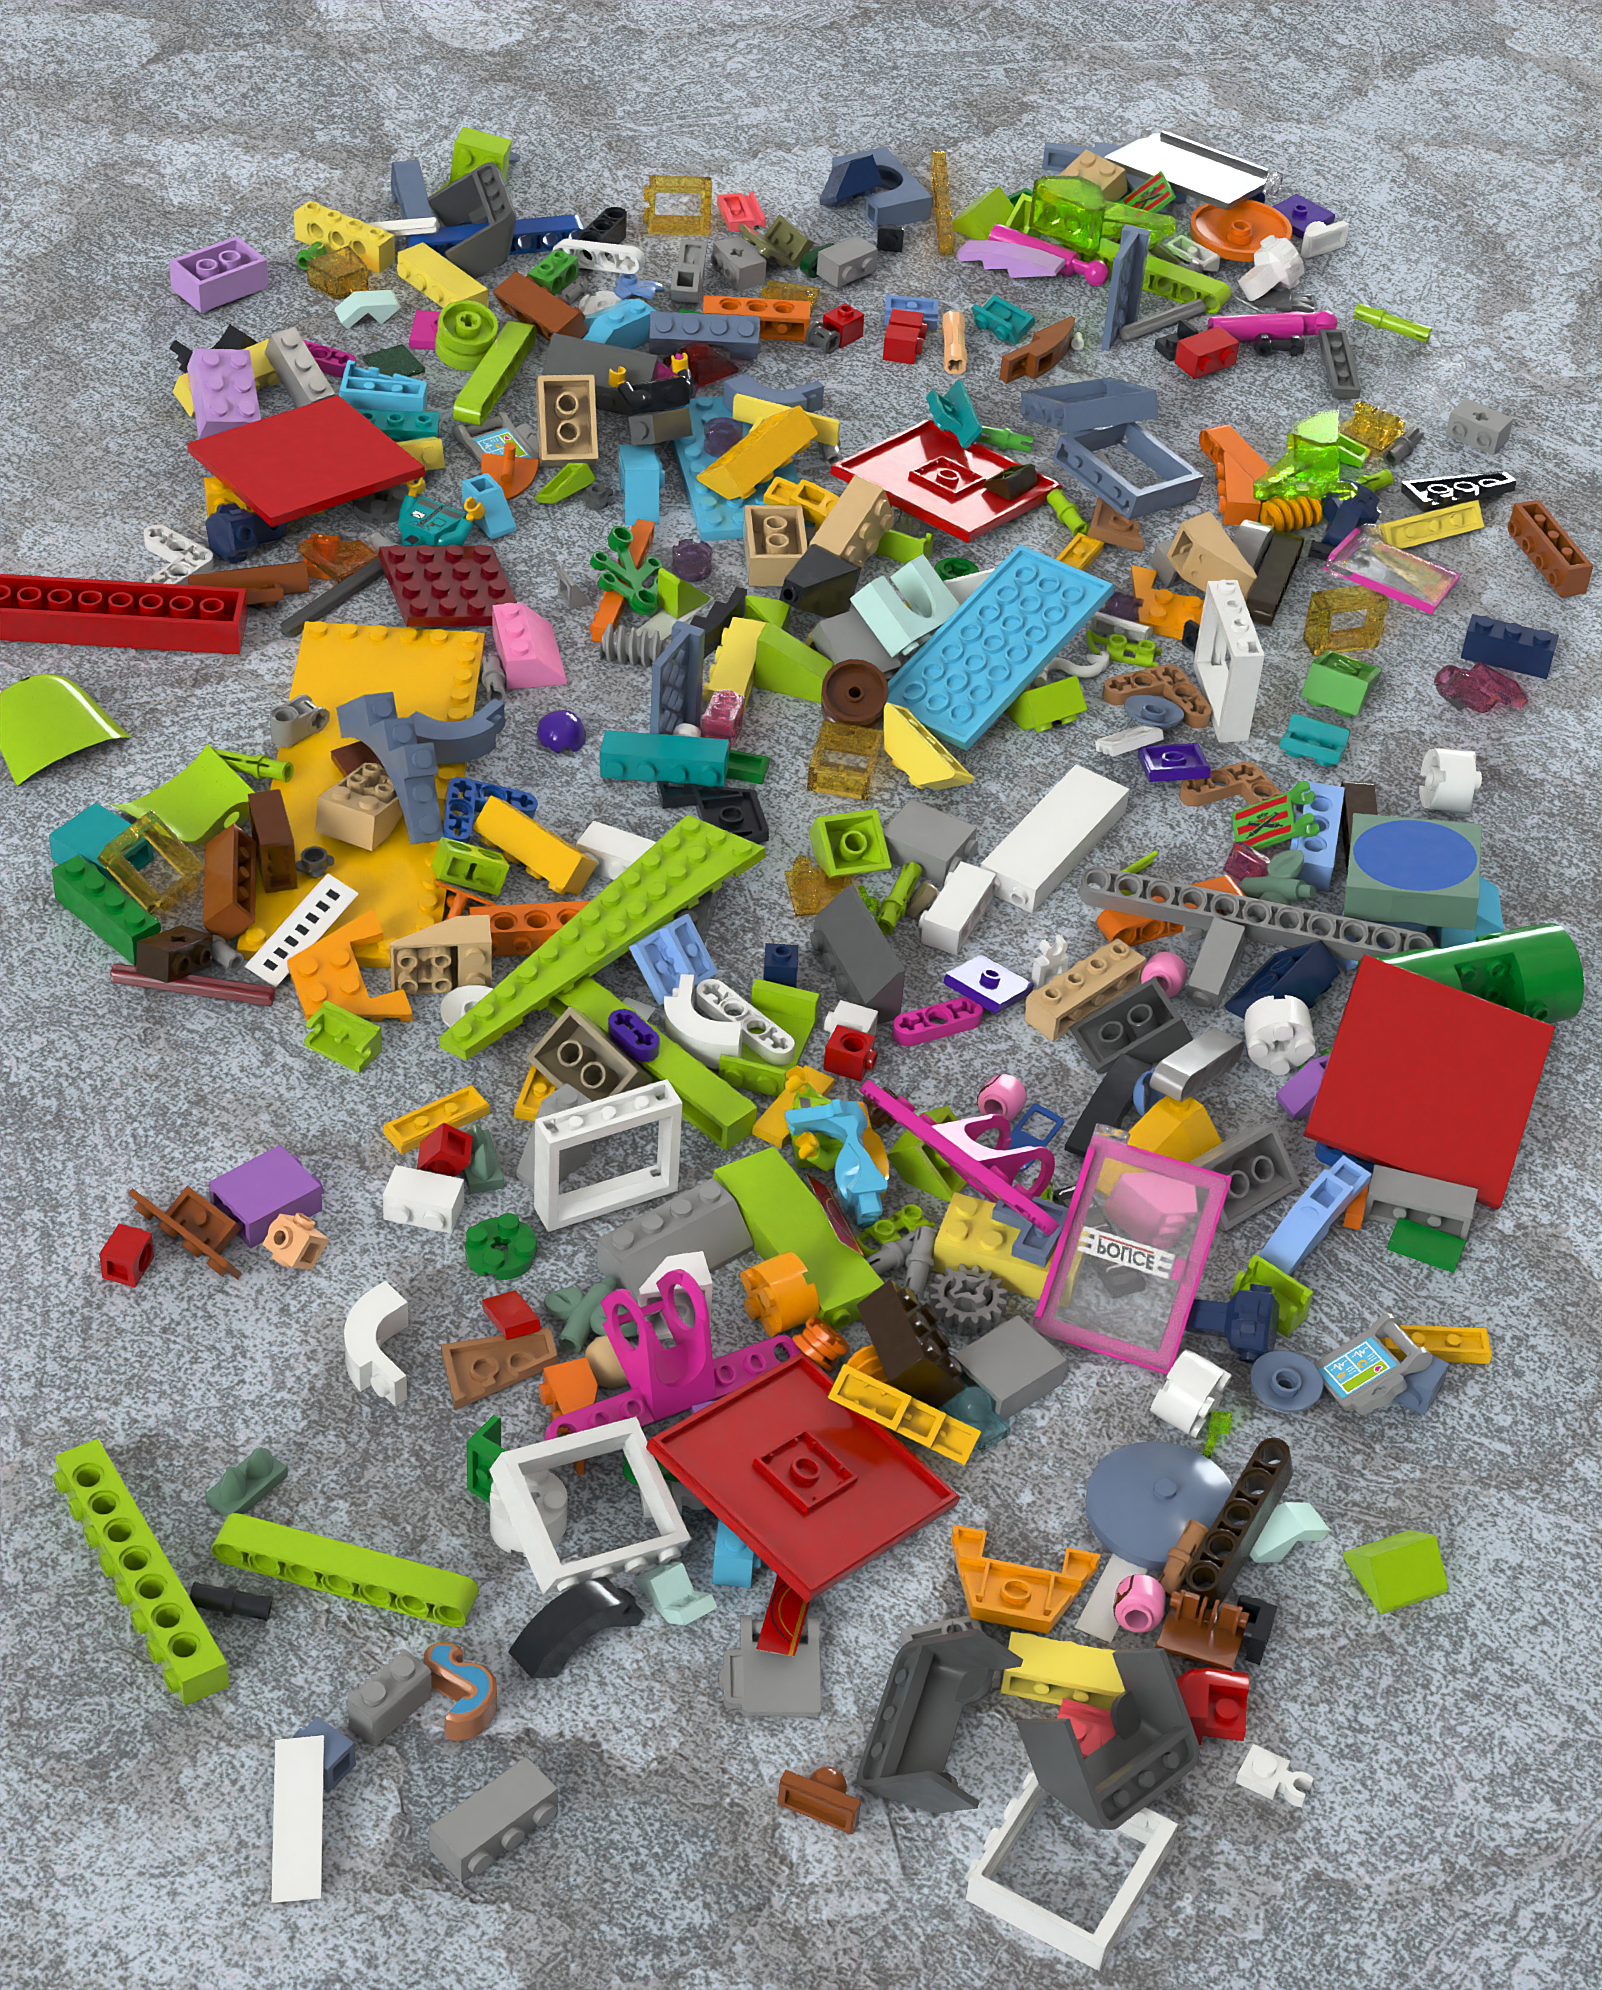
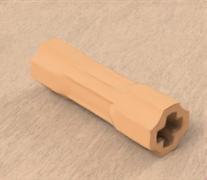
[942,311,967,375]

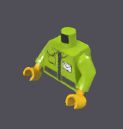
[785,1066,843,1172]

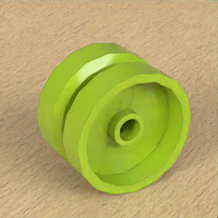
[435,300,498,371]

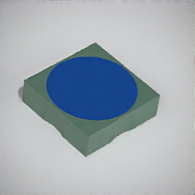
[1343,813,1482,930]

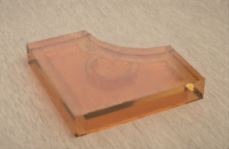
[297,533,378,583]

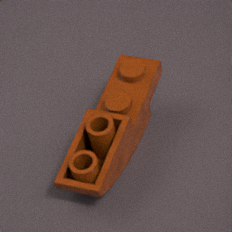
[999,316,1075,384]

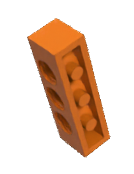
[703,295,810,342]
[469,901,591,957]

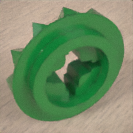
[934,557,980,581]

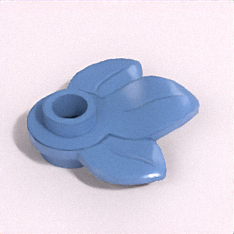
[614,273,665,300]

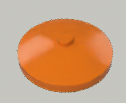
[1189,198,1292,262]

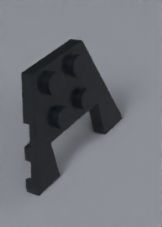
[657,781,769,844]

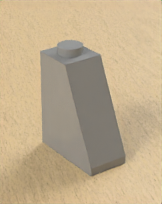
[1187,917,1245,1008]
[516,1083,592,1190]

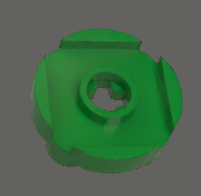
[465,1213,537,1280]

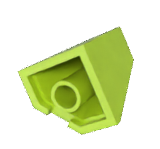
[754,622,834,703]

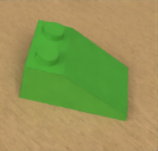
[1301,649,1382,718]

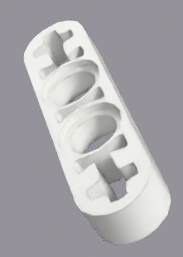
[552,239,645,274]
[696,979,795,1066]

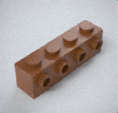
[493,271,589,341]
[1508,500,1593,598]
[203,823,256,942]

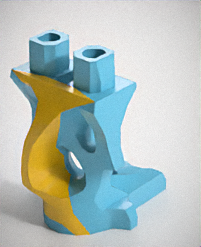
[784,1099,889,1228]

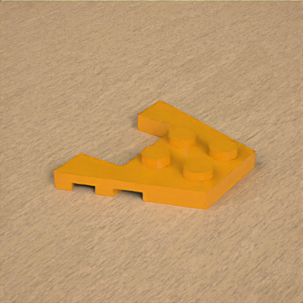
[1130,565,1204,640]
[287,909,413,1022]
[951,1524,1101,1634]

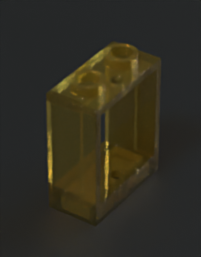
[643,175,712,236]
[1302,585,1389,656]
[807,720,883,801]
[97,810,206,914]

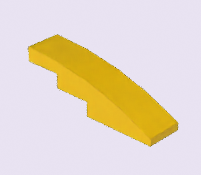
[828,1364,981,1466]

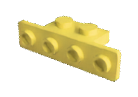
[733,393,840,455]

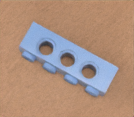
[1290,781,1345,891]

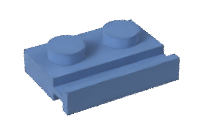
[884,295,939,330]

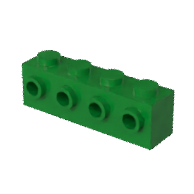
[52,855,161,966]

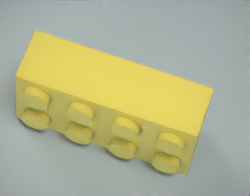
[932,1192,1090,1308]

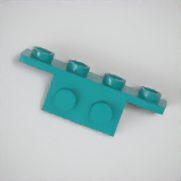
[926,380,983,450]

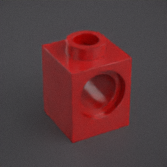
[823,1024,878,1082]
[417,1122,473,1177]
[99,1223,154,1288]

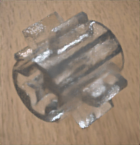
[891,508,924,537]

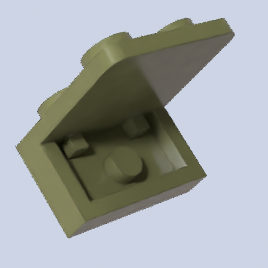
[738,214,814,269]

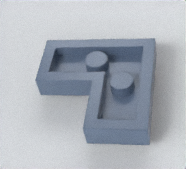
[992,1196,1069,1268]

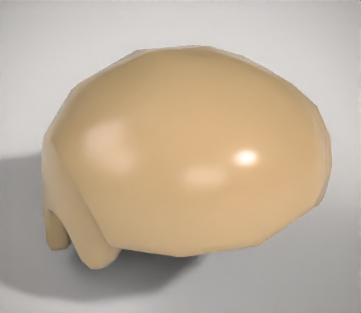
[583,1335,633,1389]

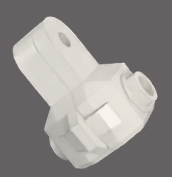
[1238,235,1305,301]

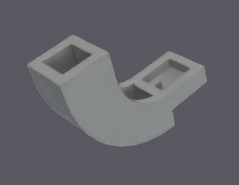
[671,239,707,304]
[1232,519,1275,573]

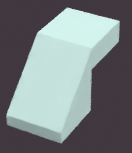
[335,290,401,329]
[1249,1502,1330,1563]
[634,1561,717,1626]

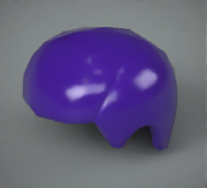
[536,710,586,753]

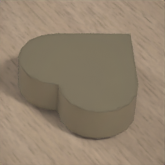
[905,881,938,919]

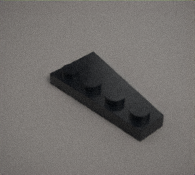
[1401,471,1516,512]

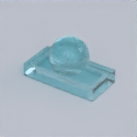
[938,1380,1011,1453]

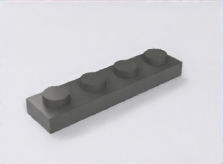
[1318,329,1361,400]

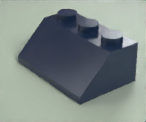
[1460,614,1559,679]
[1224,940,1340,1020]

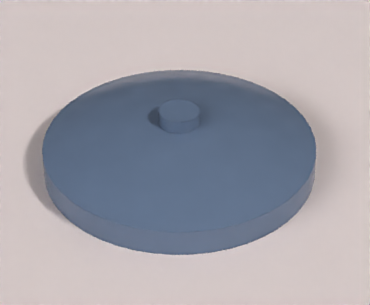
[1085,1441,1236,1572]

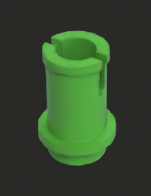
[296,242,327,270]

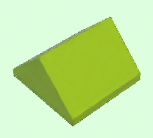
[949,186,1014,240]
[1343,1530,1449,1615]

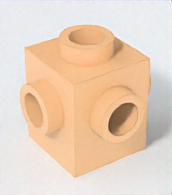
[262,1213,330,1270]

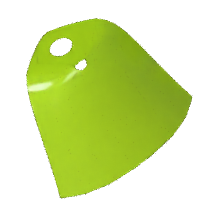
[0,674,132,786]
[106,744,255,845]

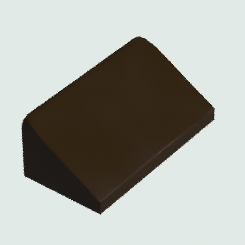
[983,464,1038,500]

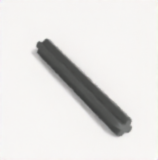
[280,557,385,638]

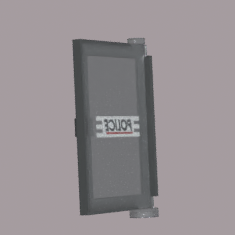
[1104,129,1283,210]

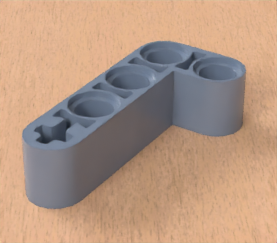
[391,160,433,236]

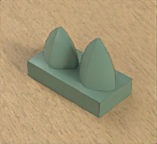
[462,1124,504,1194]
[205,1447,288,1517]

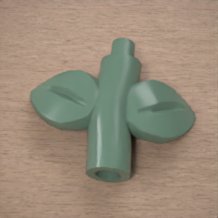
[1240,850,1316,928]
[544,1276,637,1353]

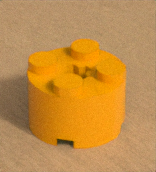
[740,1252,819,1338]

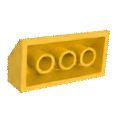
[696,405,818,500]

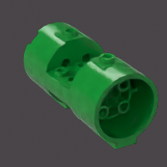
[1356,923,1584,1024]

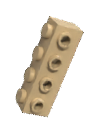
[1024,938,1146,1042]

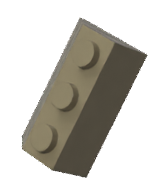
[525,1006,653,1102]

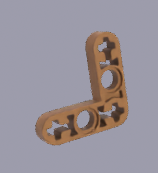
[1102,664,1212,729]
[1179,762,1282,807]

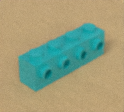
[356,409,440,442]
[600,730,729,787]

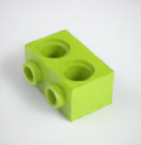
[431,837,510,896]

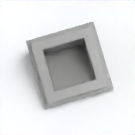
[558,568,590,609]

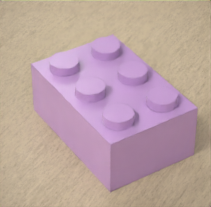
[169,236,269,313]
[187,348,261,439]

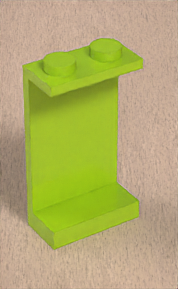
[719,978,820,1097]

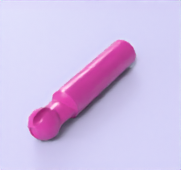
[988,224,1109,286]
[1207,310,1338,342]

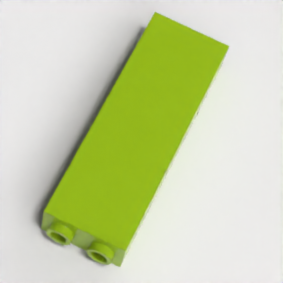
[713,1146,884,1330]

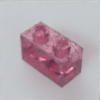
[701,690,745,754]

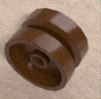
[821,659,888,737]

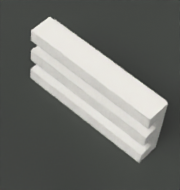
[1095,724,1164,757]

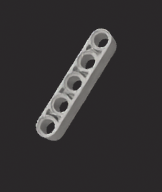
[1150,1027,1245,1102]

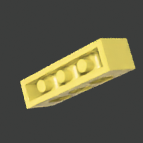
[294,201,395,274]

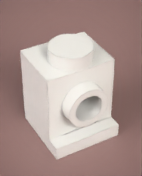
[824,1000,878,1039]

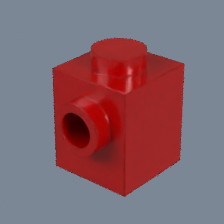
[822,303,865,348]

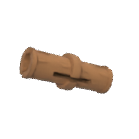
[1157,1519,1210,1598]

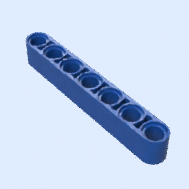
[406,214,585,261]

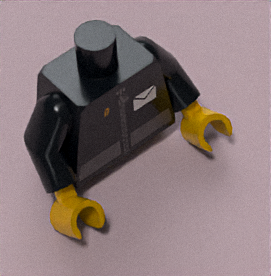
[608,353,696,413]

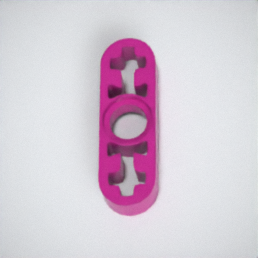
[303,340,356,378]
[892,997,983,1046]

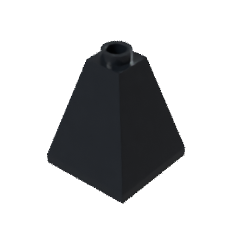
[779,544,862,618]

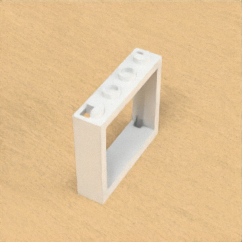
[1193,579,1265,742]
[534,1079,682,1232]
[489,1417,691,1595]
[964,1770,1178,1971]

